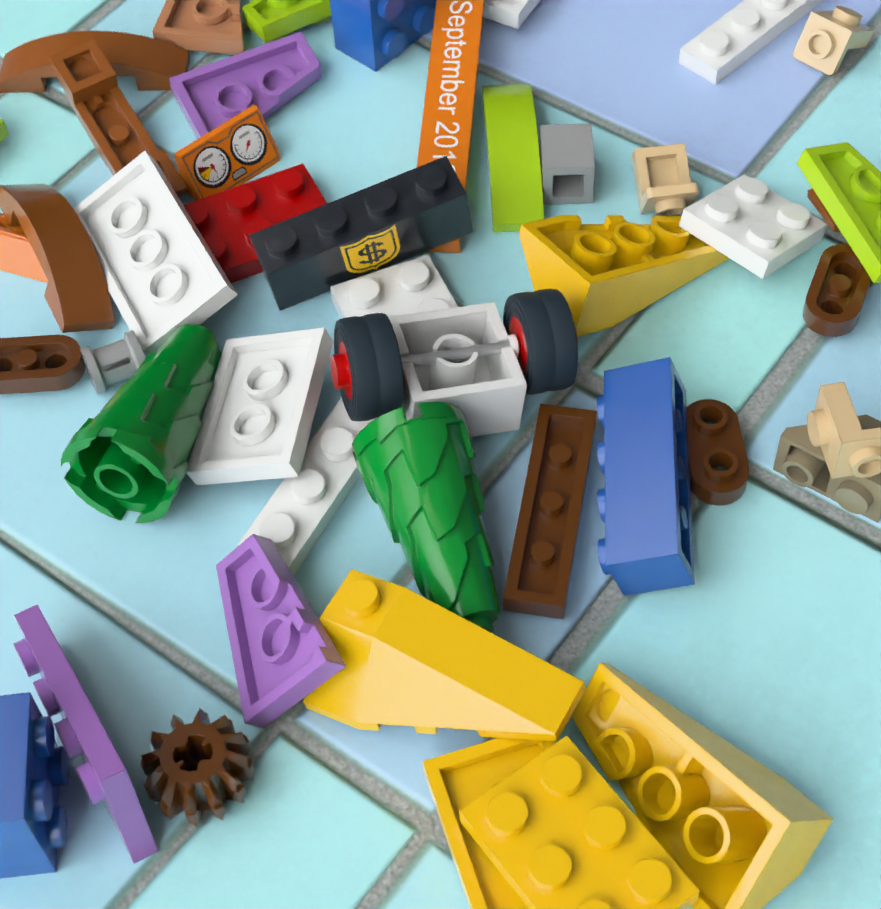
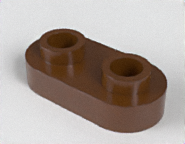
[803,244,871,337]
[0,335,86,394]
[687,399,749,506]

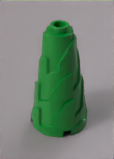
[61,324,221,523]
[352,401,500,633]

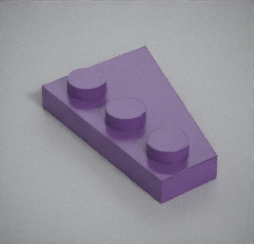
[169,32,322,139]
[216,534,346,728]

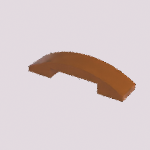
[0,31,190,93]
[50,38,188,197]
[0,184,115,333]

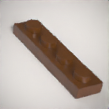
[503,404,597,619]

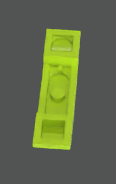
[482,83,544,232]

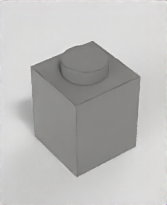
[540,124,595,205]

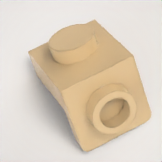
[793,6,874,75]
[631,143,699,216]
[807,382,881,479]

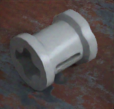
[80,330,145,395]

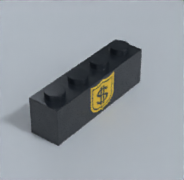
[249,156,473,311]

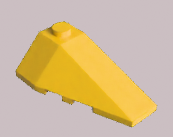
[519,215,730,337]
[304,569,586,741]
[571,663,833,909]

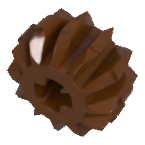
[141,708,255,827]

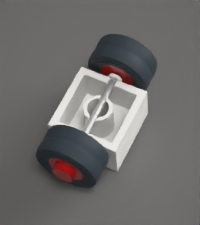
[330,288,578,437]

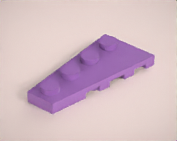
[13,604,158,864]

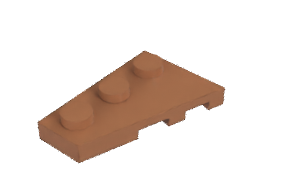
[152,0,244,55]

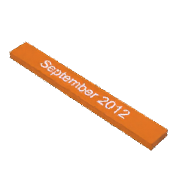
[416,0,485,253]

